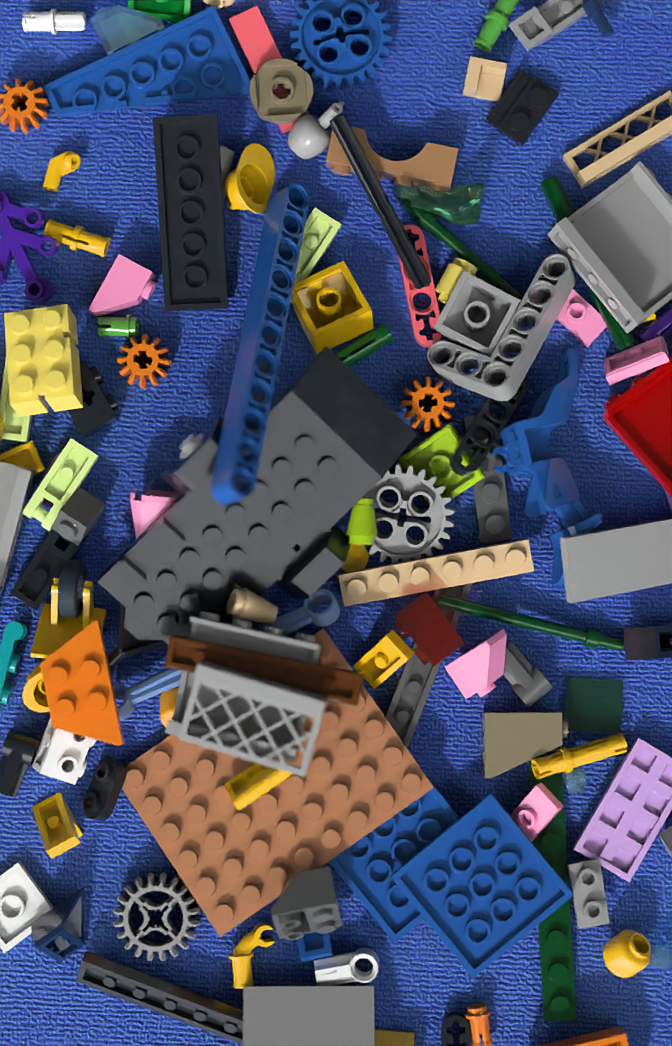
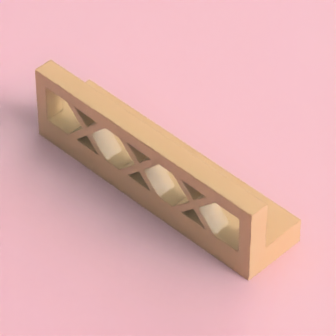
[562,91,672,189]

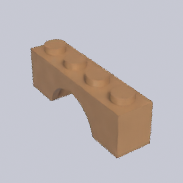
[326,127,458,195]

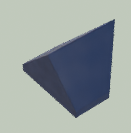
[31,887,86,963]

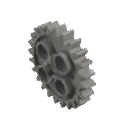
[361,462,455,564]

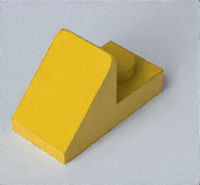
[353,630,415,689]
[32,792,82,858]

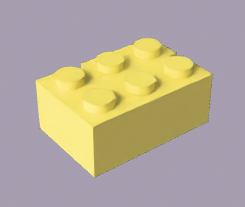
[4,304,83,417]

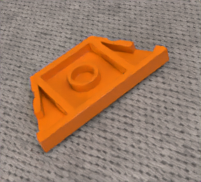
[40,620,125,745]

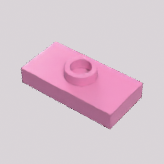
[542,289,606,347]
[603,336,669,385]
[510,782,564,842]

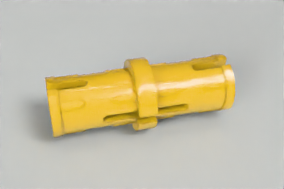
[44,219,111,257]

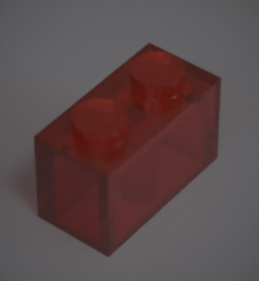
[393,592,465,667]

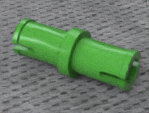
[473,0,520,53]

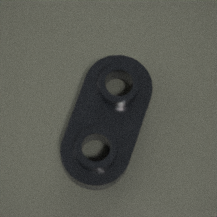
[83,757,127,821]

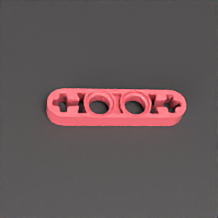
[398,224,442,347]

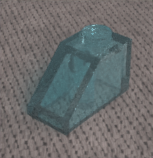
[90,5,165,56]

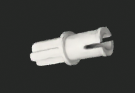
[22,9,87,34]

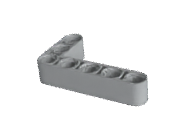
[427,254,576,401]

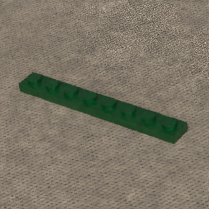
[528,762,577,1022]

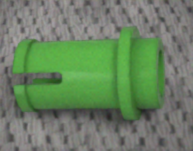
[98,314,139,340]

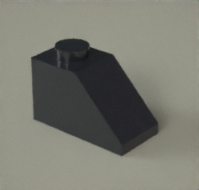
[623,625,672,660]

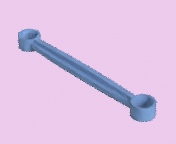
[113,589,340,721]

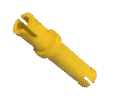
[531,733,627,779]

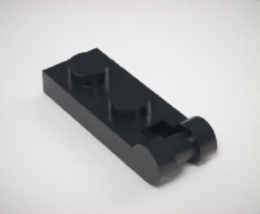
[10,530,88,611]

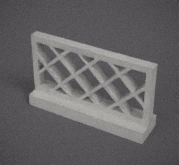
[178,661,329,777]

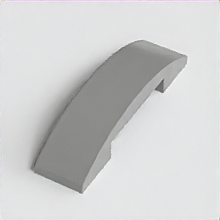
[509,0,605,51]

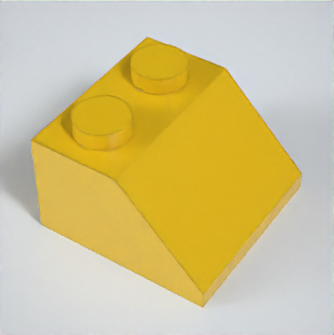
[291,261,374,354]

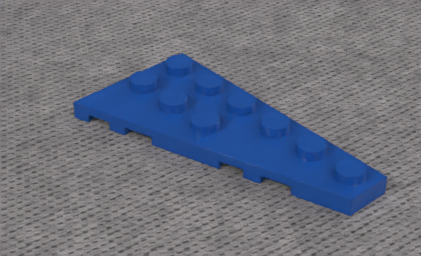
[43,6,251,117]

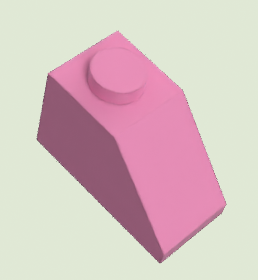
[88,254,156,318]
[445,629,507,699]

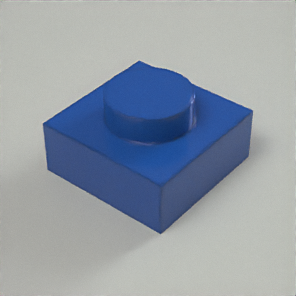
[297,932,333,962]

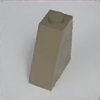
[482,712,568,778]

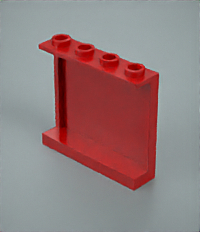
[603,357,672,496]

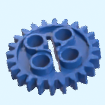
[290,0,392,90]

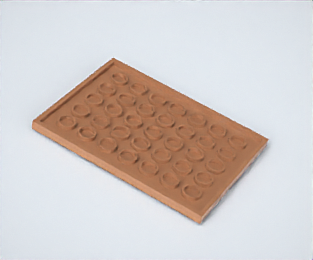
[122,628,434,937]

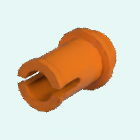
[465,1003,493,1046]

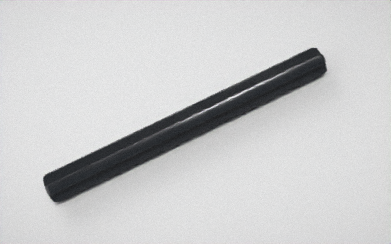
[330,114,431,289]

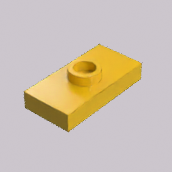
[224,757,292,810]

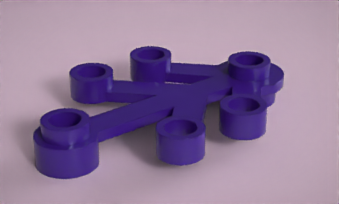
[0,190,60,303]

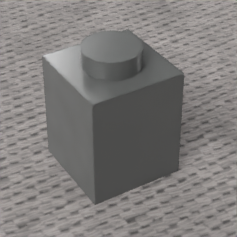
[52,487,106,546]

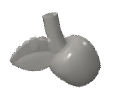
[287,101,344,159]

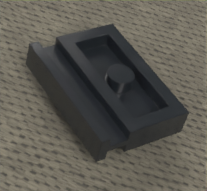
[485,69,559,148]

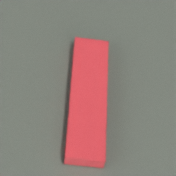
[229,6,309,134]

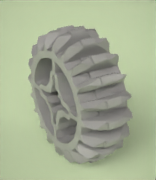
[113,872,200,961]

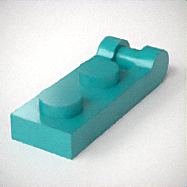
[0,621,28,709]

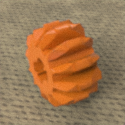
[0,78,49,134]
[117,334,172,389]
[400,377,455,432]

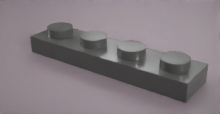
[464,413,513,543]

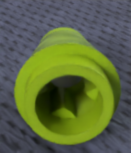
[346,499,378,545]

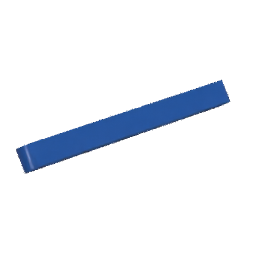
[211,183,309,505]

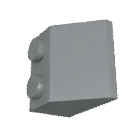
[434,271,521,357]

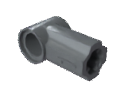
[503,641,553,708]

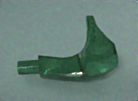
[396,183,484,226]

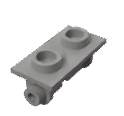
[568,859,610,929]

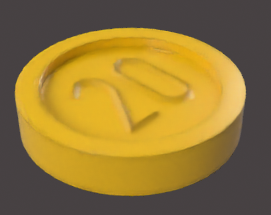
[341,544,369,572]

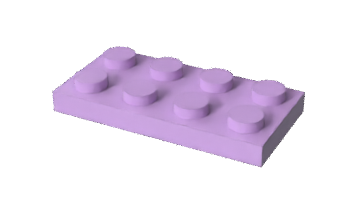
[573,737,672,882]

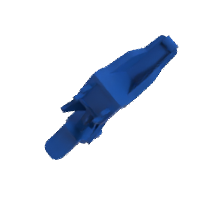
[491,346,603,586]

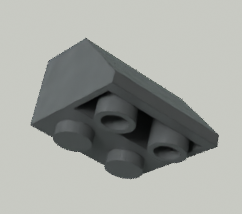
[271,866,343,940]

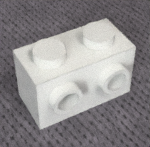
[32,717,96,785]

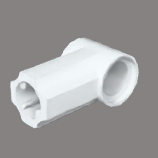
[314,947,379,986]

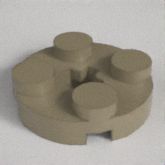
[250,58,313,124]

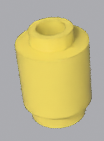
[435,257,478,304]

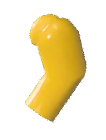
[42,151,81,192]

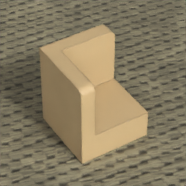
[463,56,507,102]

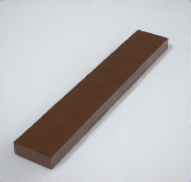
[164,634,365,706]

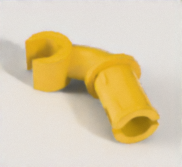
[228,922,275,989]

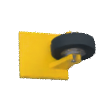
[30,560,107,659]

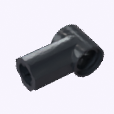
[0,728,42,798]

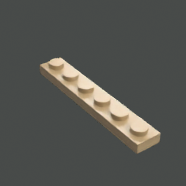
[338,538,534,607]

